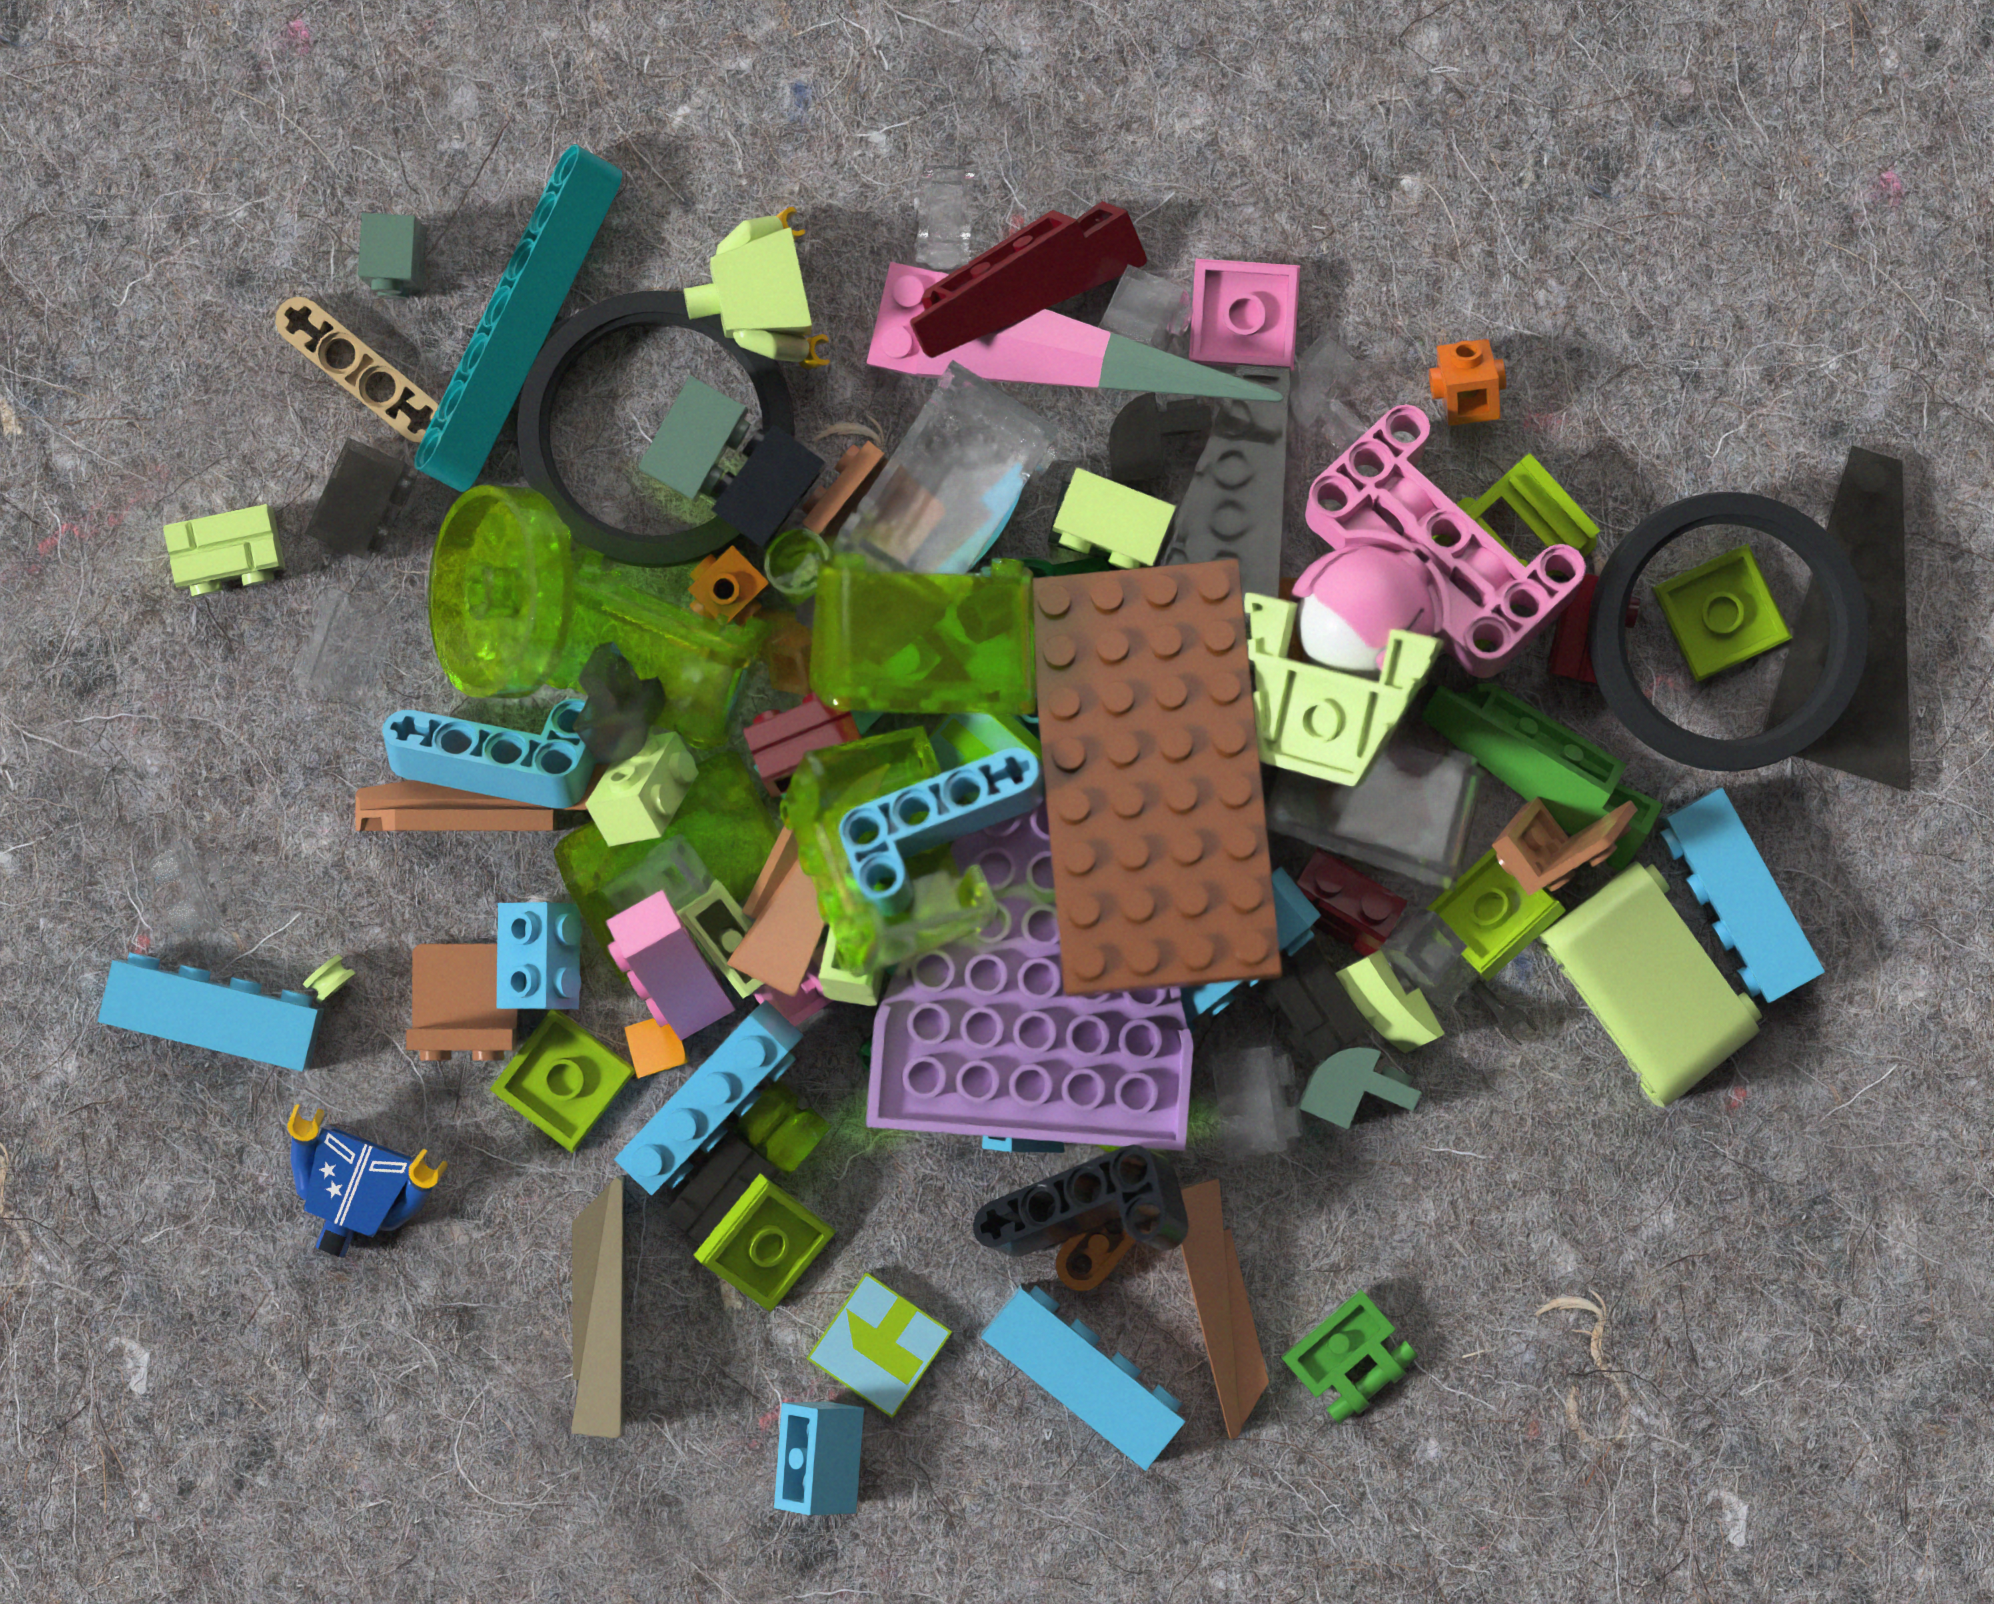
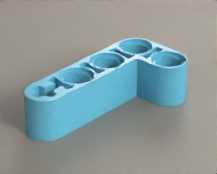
[382,699,601,809]
[839,747,1046,916]

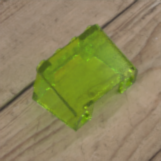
[780,725,998,978]

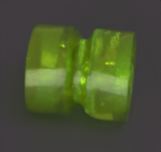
[764,529,850,614]
[733,1079,832,1177]

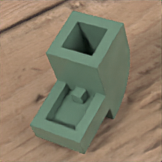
[1297,1046,1421,1129]

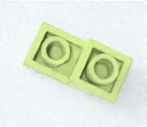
[1335,949,1444,1053]

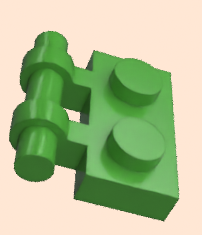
[1281,1288,1419,1425]

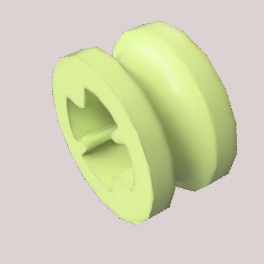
[303,954,356,1004]

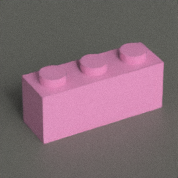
[606,890,735,1041]

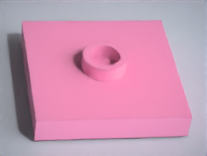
[1188,259,1300,372]

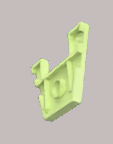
[1245,592,1444,786]

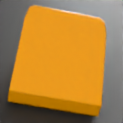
[624,1018,690,1078]

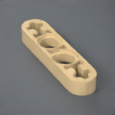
[275,297,439,445]

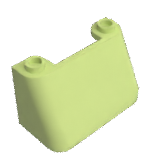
[1535,861,1762,1108]

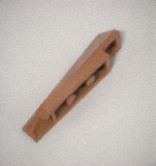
[727,748,891,997]
[355,750,610,831]
[1180,1178,1269,1440]

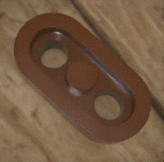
[1055,1223,1136,1291]

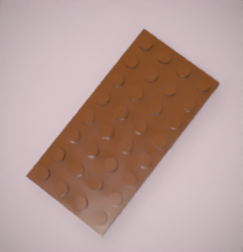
[1026,559,1281,998]

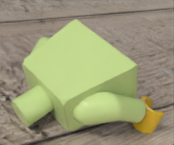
[684,207,830,370]

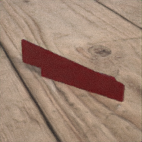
[909,201,1147,358]

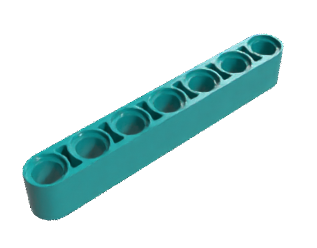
[414,144,622,492]

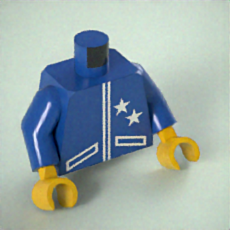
[287,1104,448,1258]

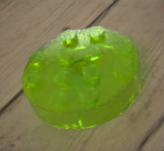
[428,485,578,699]

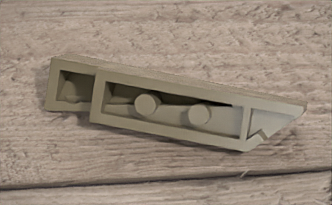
[572,1176,627,1438]

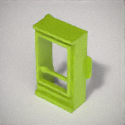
[1432,453,1601,664]

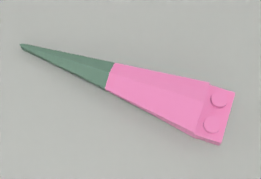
[867,262,1285,403]

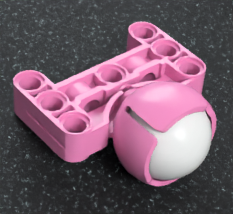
[1290,404,1585,682]

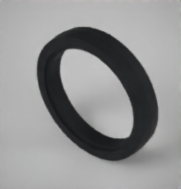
[517,291,795,568]
[1588,492,1869,772]

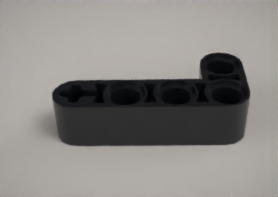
[973,1144,1189,1257]

